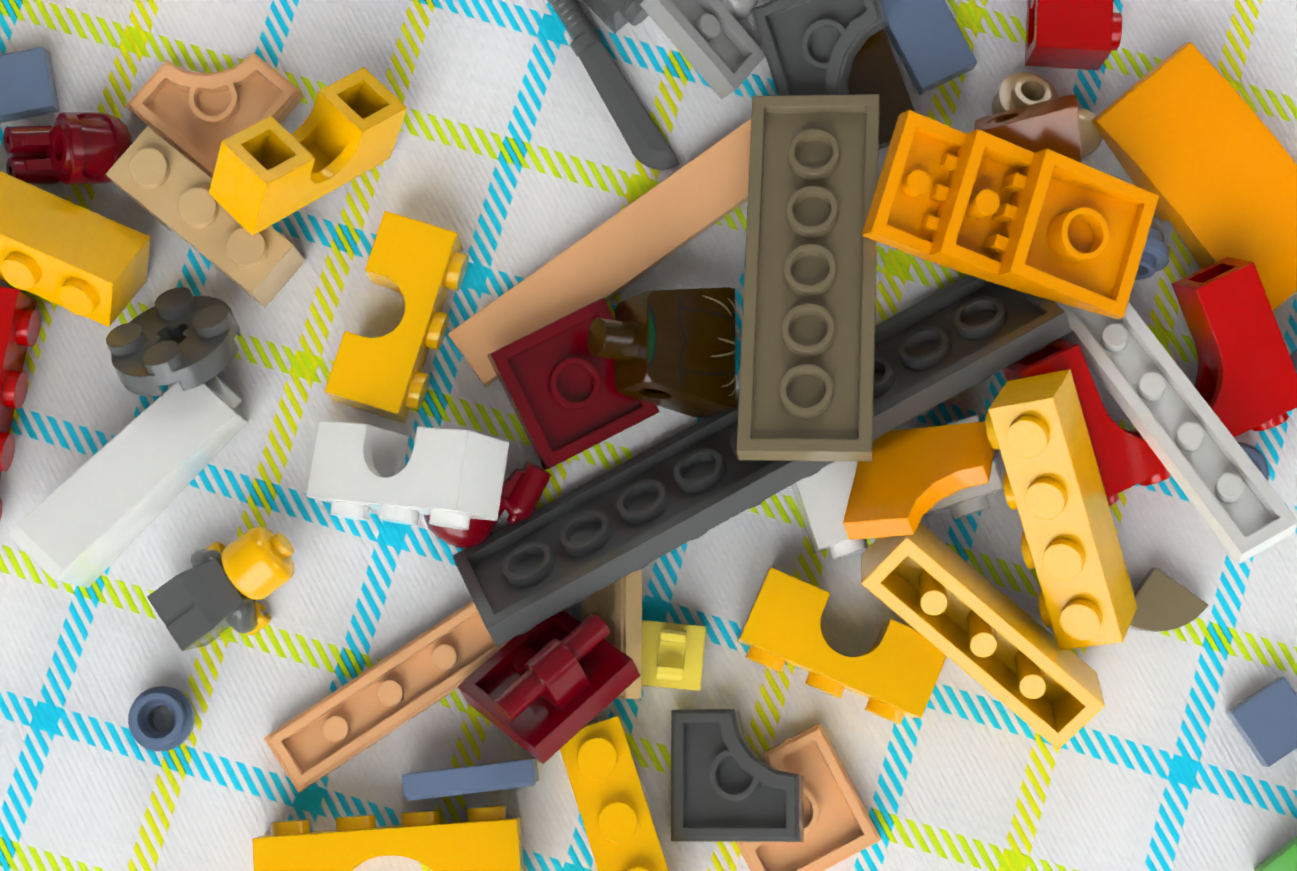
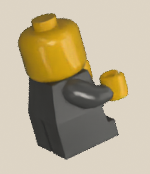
[147,526,294,651]

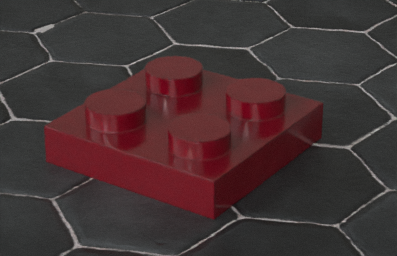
[487,298,660,469]

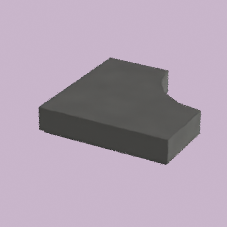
[751,0,889,96]
[671,709,804,842]

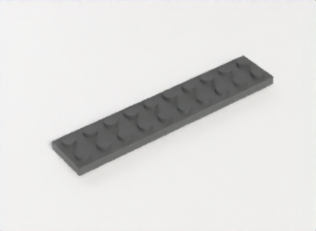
[452,275,1071,646]

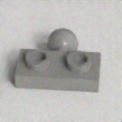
[640,0,765,99]

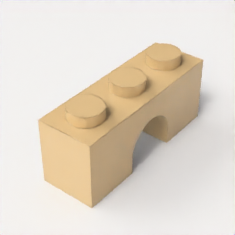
[106,126,305,308]

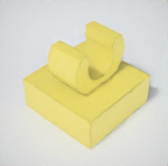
[642,620,706,691]

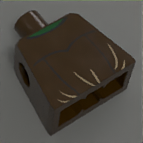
[587,287,736,418]

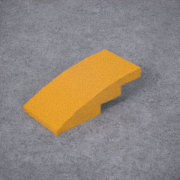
[1091,42,1297,311]
[861,110,1159,319]

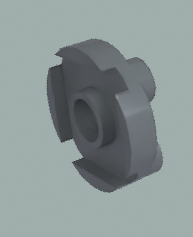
[106,287,241,397]

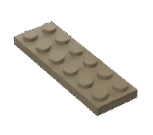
[736,94,880,461]

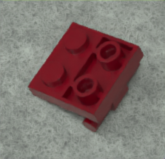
[458,610,641,764]

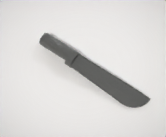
[548,0,680,170]

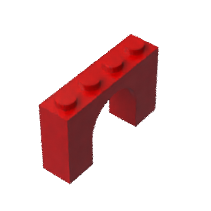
[1003,257,1297,506]

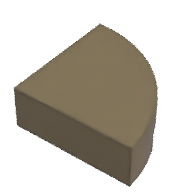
[1129,567,1208,632]

